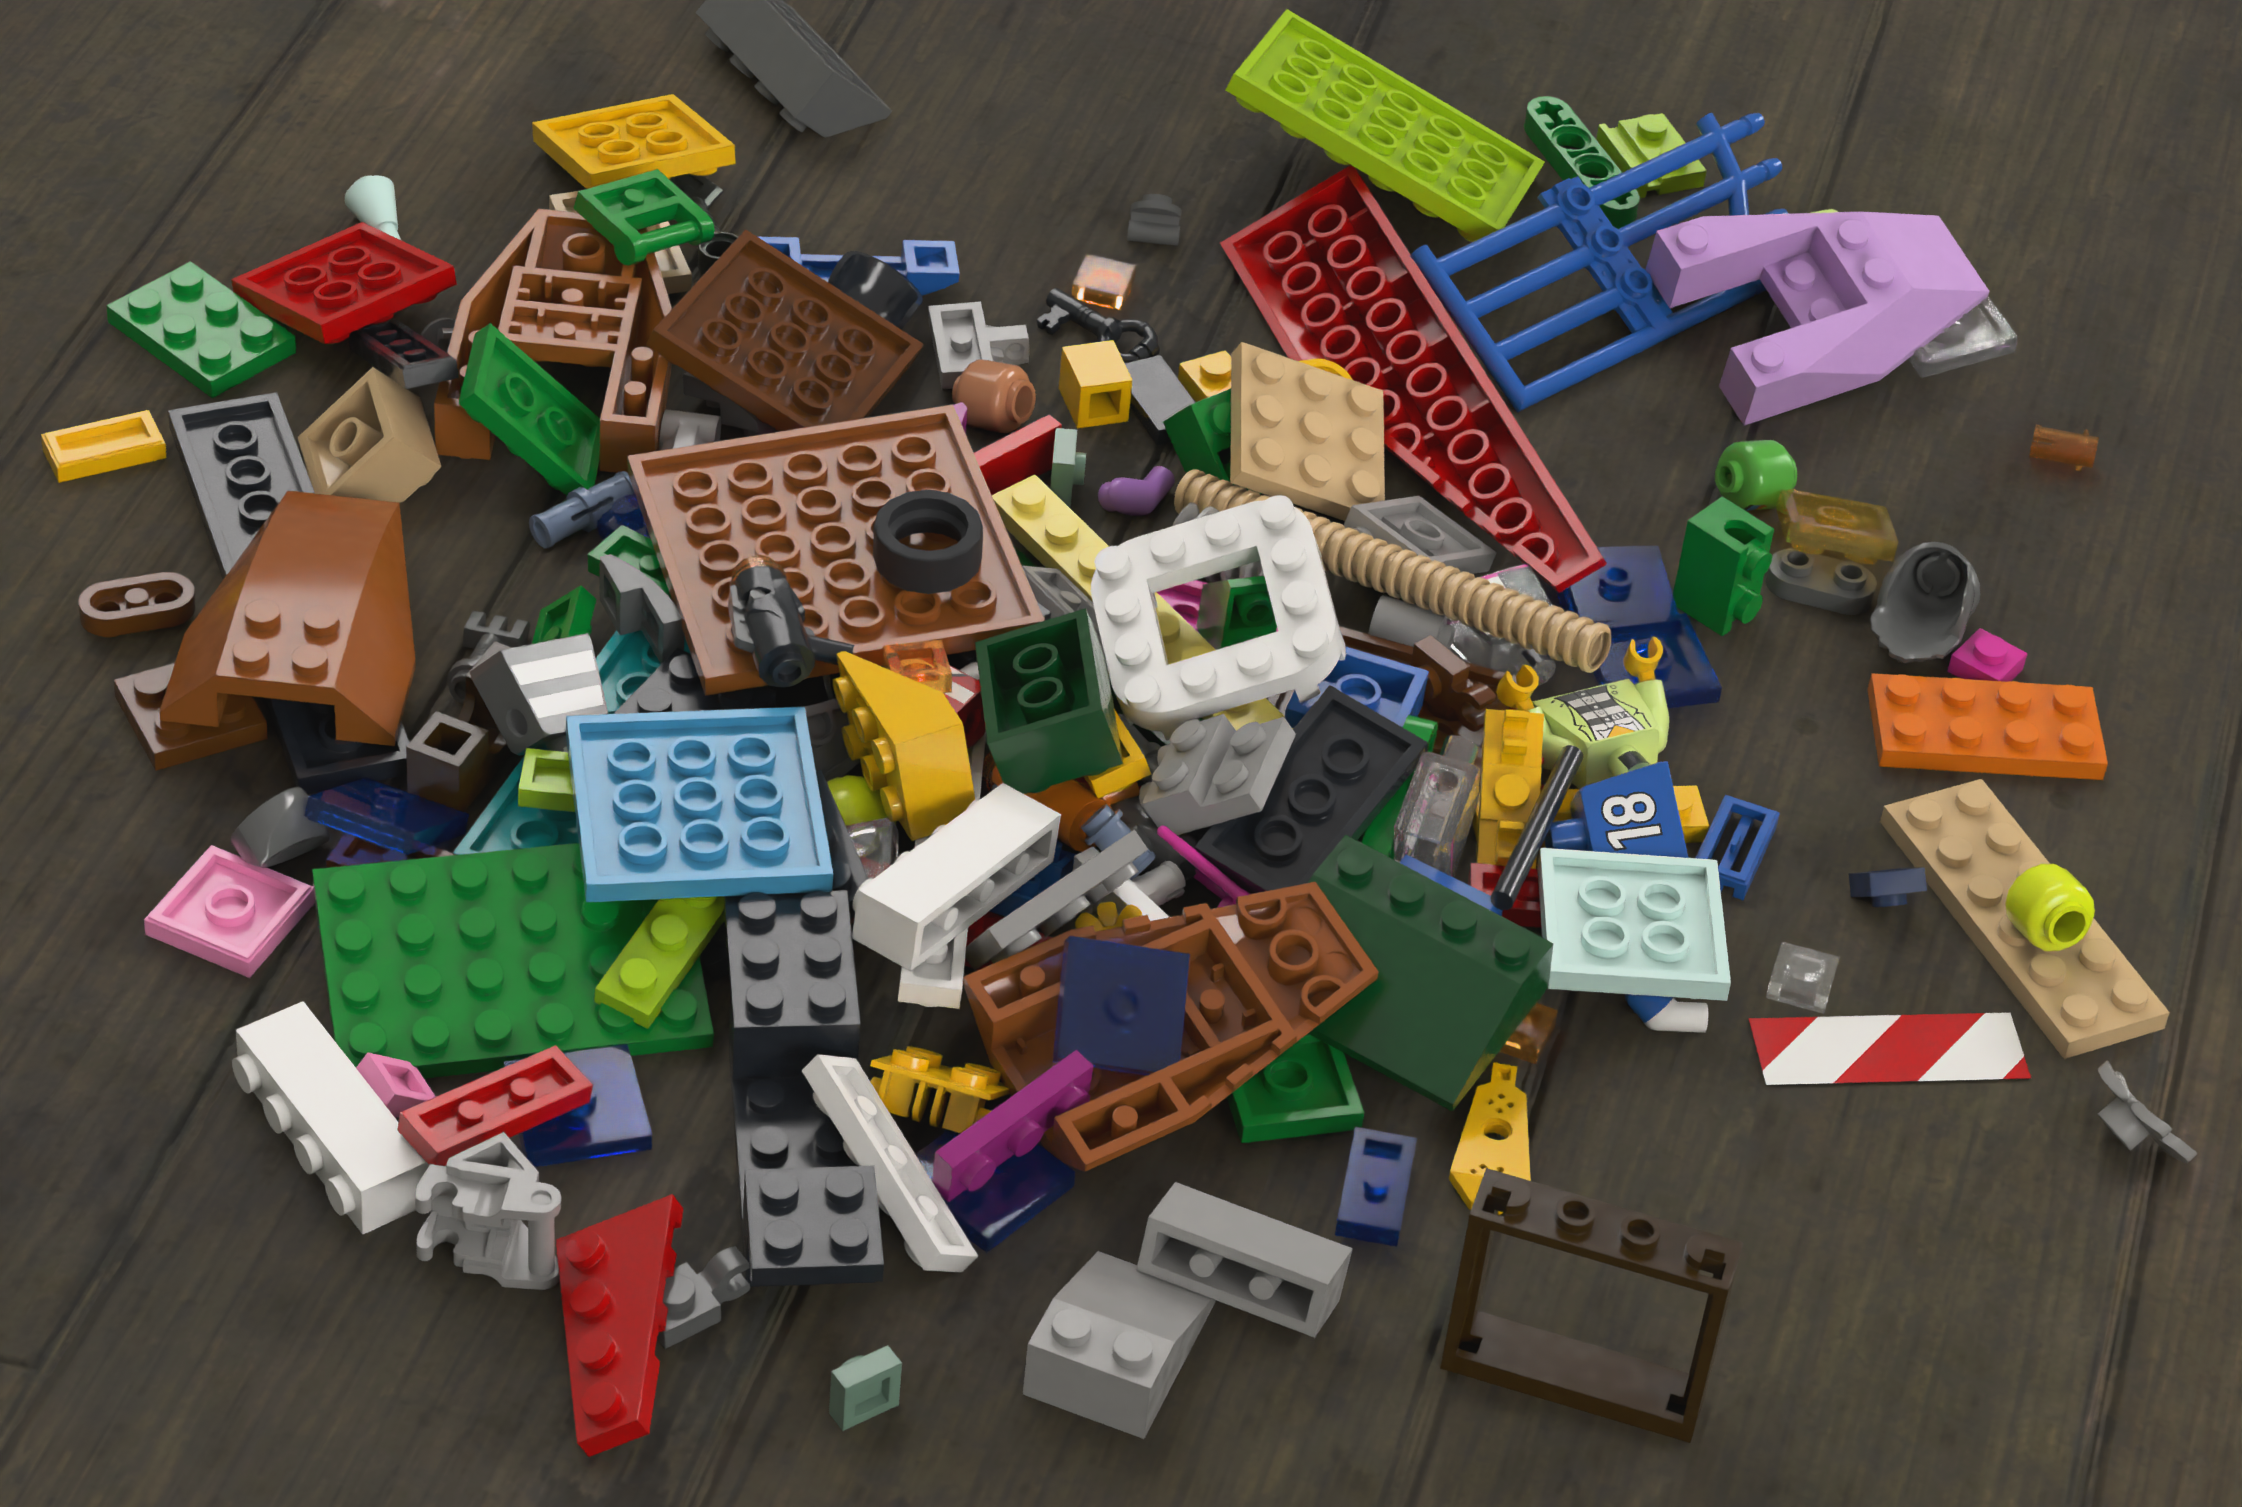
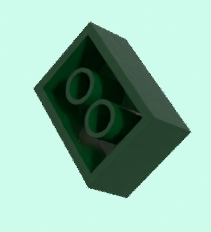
[975,608,1123,794]

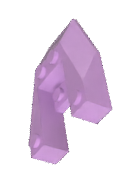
[1646,212,1990,426]

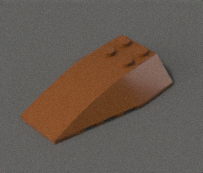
[159,491,416,746]
[963,882,1379,1172]

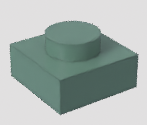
[1050,428,1086,506]
[829,1345,902,1431]

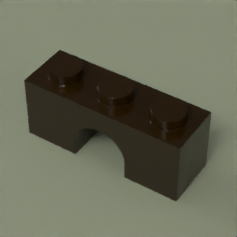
[406,641,513,818]

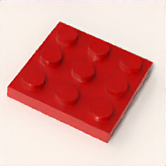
[231,222,457,344]

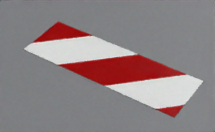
[1749,1013,2031,1085]

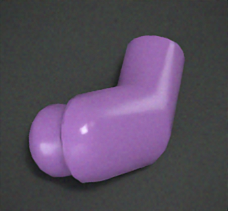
[1098,466,1175,516]

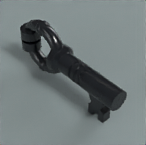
[1037,288,1160,363]

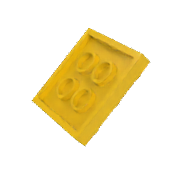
[532,94,736,189]

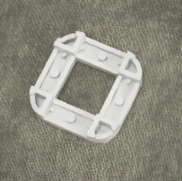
[1091,495,1346,740]

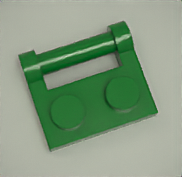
[573,169,715,266]

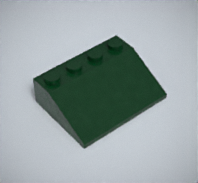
[1308,835,1554,1112]

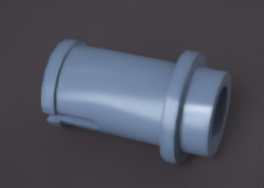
[1081,804,1156,880]

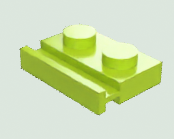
[1596,113,1707,198]

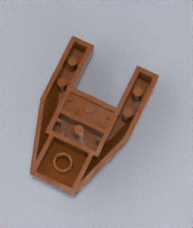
[434,209,672,473]

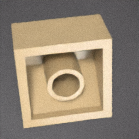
[298,367,442,502]

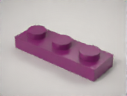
[932,1050,1093,1202]

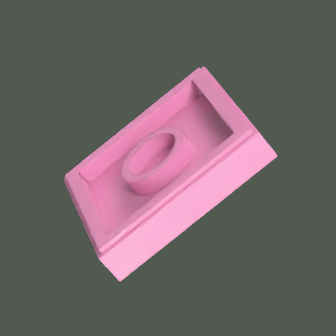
[144,845,315,978]

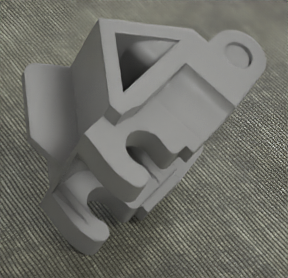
[415,1132,561,1290]

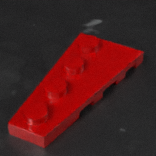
[556,1194,684,1457]

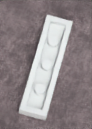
[802,1054,978,1272]

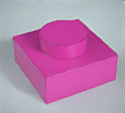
[1948,628,2027,682]

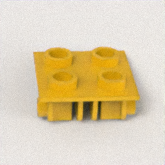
[870,1046,1010,1133]

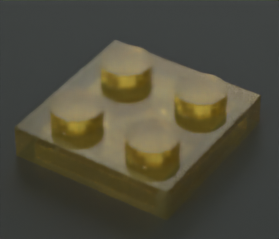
[1776,489,1899,564]

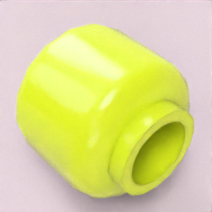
[2005,864,2095,951]

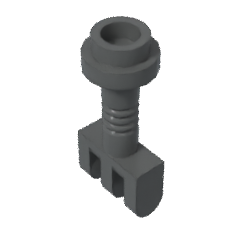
[447,611,530,704]

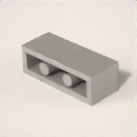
[1136,1182,1353,1338]

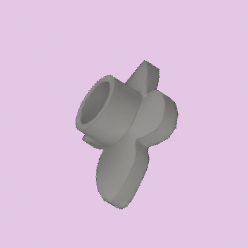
[2098,1060,2197,1163]

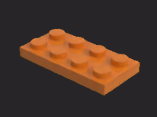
[1867,673,2108,780]

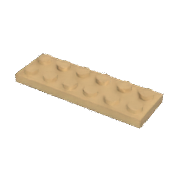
[1880,779,2170,1059]

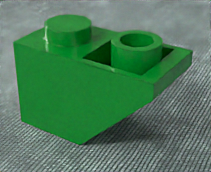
[1163,389,1262,494]
[1196,576,1277,650]

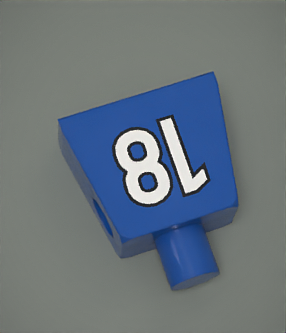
[1544,761,1688,858]

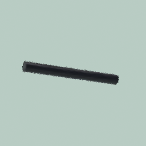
[1490,745,1583,910]

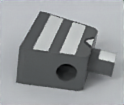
[470,633,608,756]

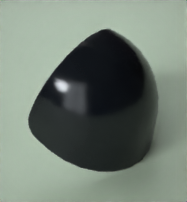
[828,251,923,330]

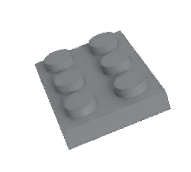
[965,829,1148,971]

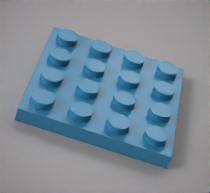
[566,707,833,902]

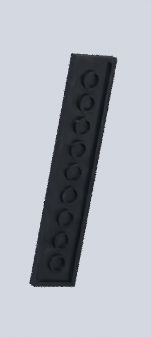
[168,392,409,794]

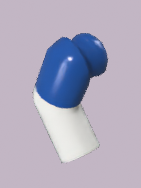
[1625,994,1708,1033]

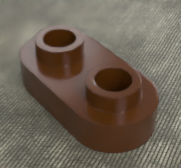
[78,572,196,637]

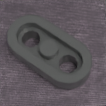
[1765,548,1877,615]

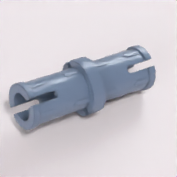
[529,471,638,548]

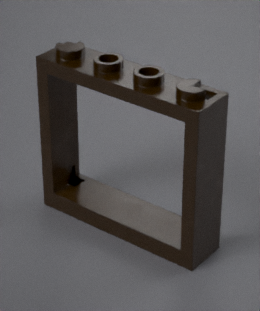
[1440,1168,1743,1443]

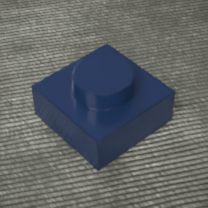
[1849,867,1927,907]

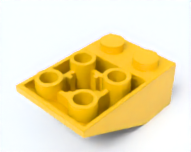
[833,651,975,841]

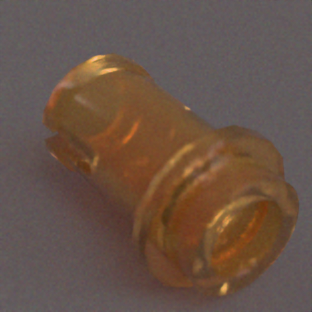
[2029,424,2099,471]

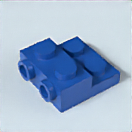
[1284,646,1429,728]

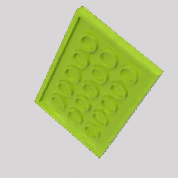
[1225,9,1545,242]

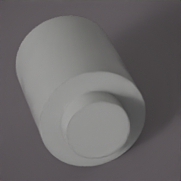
[1368,595,1455,650]

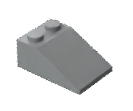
[1023,1251,1216,1439]

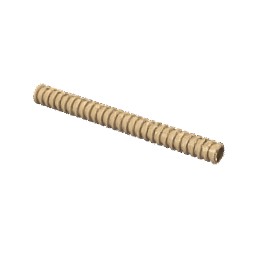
[1174,469,1611,673]

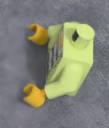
[1496,637,1669,789]

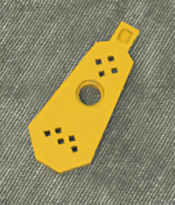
[1449,1063,1531,1215]

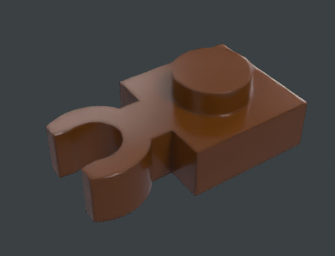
[1410,635,1496,732]

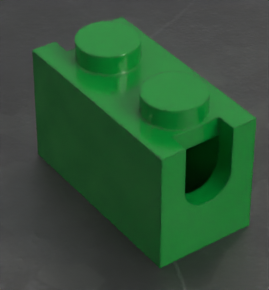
[1671,496,1774,636]

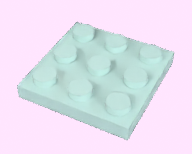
[1537,848,1731,1001]

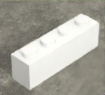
[852,783,1061,971]
[232,1001,429,1234]

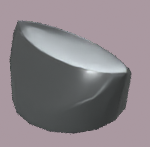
[230,787,330,867]

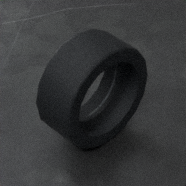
[873,490,983,594]

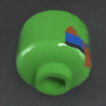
[1715,440,1797,511]

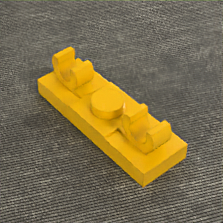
[1476,709,1544,869]

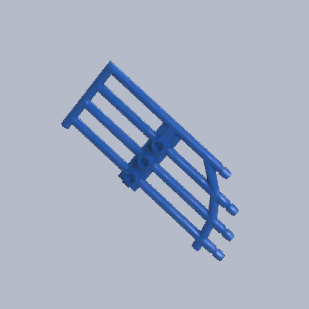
[1410,113,1789,413]

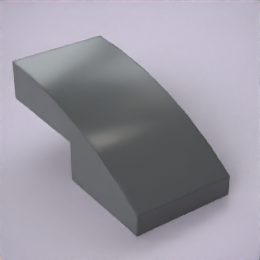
[599,554,684,664]

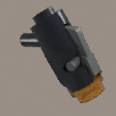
[728,555,854,688]

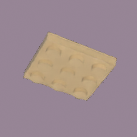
[1230,342,1385,521]

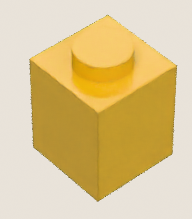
[1059,340,1132,429]

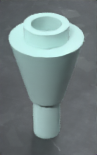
[344,175,402,241]

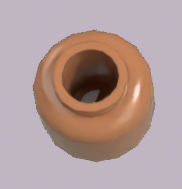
[952,359,1036,433]

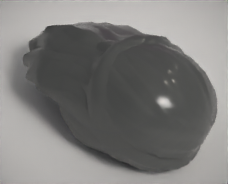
[1870,541,1981,663]

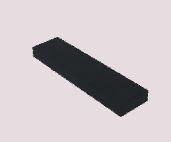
[348,319,459,389]

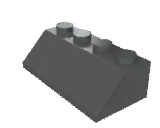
[696,0,892,138]

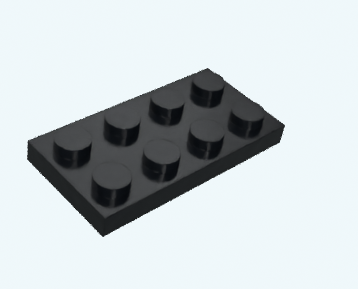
[1195,685,1428,894]

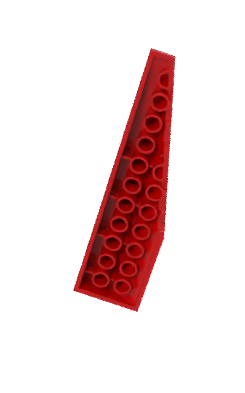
[1220,165,1607,593]

